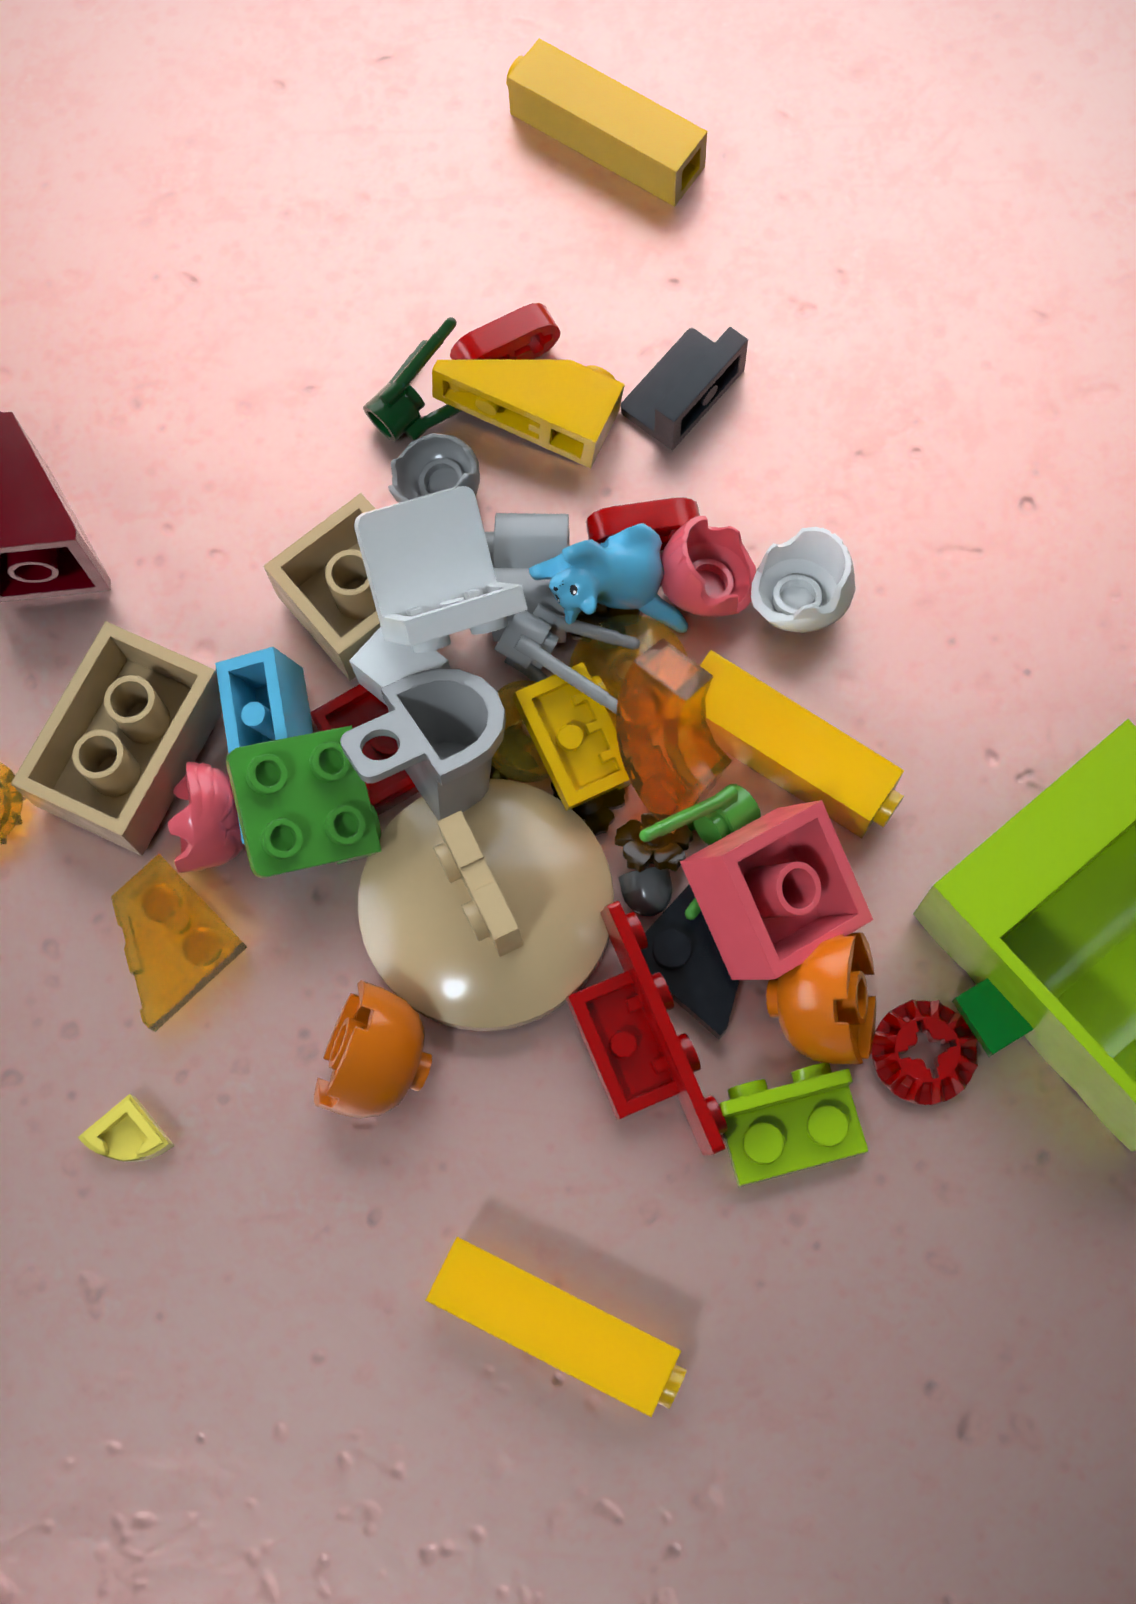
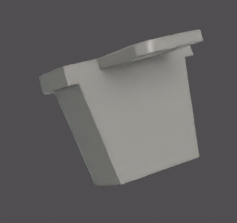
[340,668,506,821]

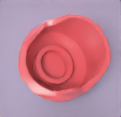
[660,516,756,617]
[168,762,245,873]

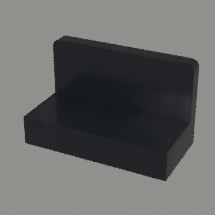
[621,327,749,451]

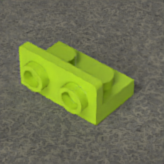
[719,1063,868,1188]

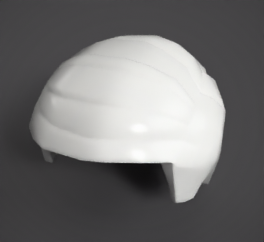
[751,527,856,633]

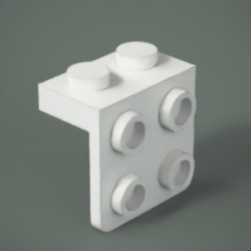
[354,486,528,653]

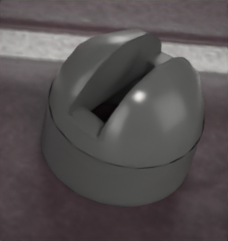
[619,867,672,916]

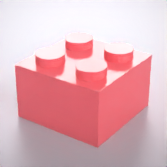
[680,800,873,980]

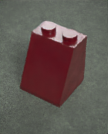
[0,411,111,602]

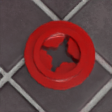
[872,999,978,1105]

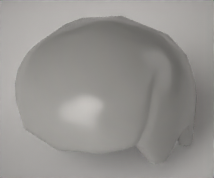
[388,433,480,503]

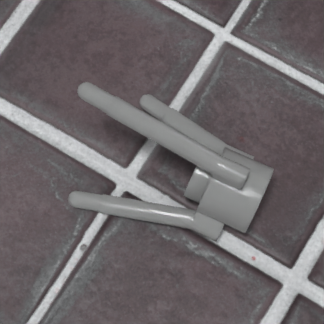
[494,603,640,716]

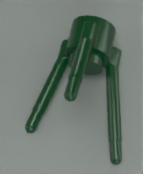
[363,317,462,442]

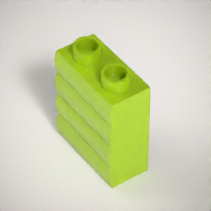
[913,719,1136,1152]

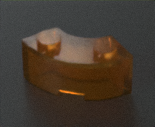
[616,638,732,834]

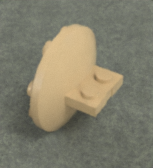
[358,779,614,1031]

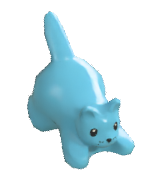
[529,523,688,633]

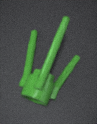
[639,784,761,920]

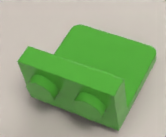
[226,726,381,878]

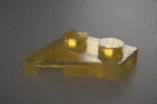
[111,854,247,1032]

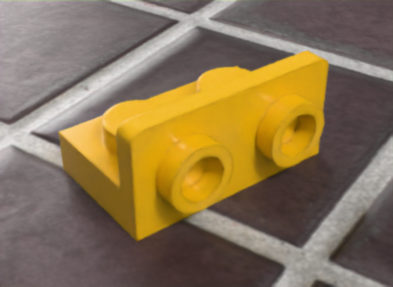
[512,662,639,811]

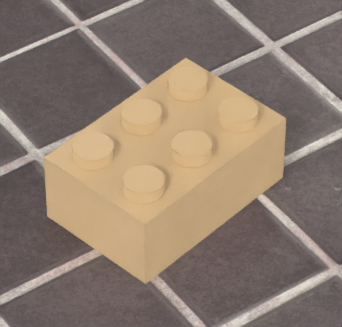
[11,621,222,856]

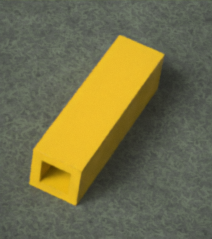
[506,38,708,207]
[674,650,904,838]
[425,1237,687,1417]

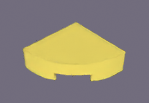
[78,1094,175,1162]

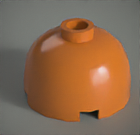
[766,932,876,1064]
[314,980,432,1119]

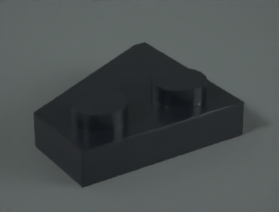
[641,884,739,1040]

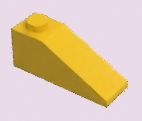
[432,360,625,469]

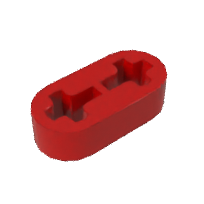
[450,303,561,360]
[586,497,700,551]

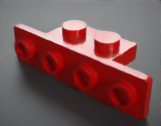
[566,901,728,1155]

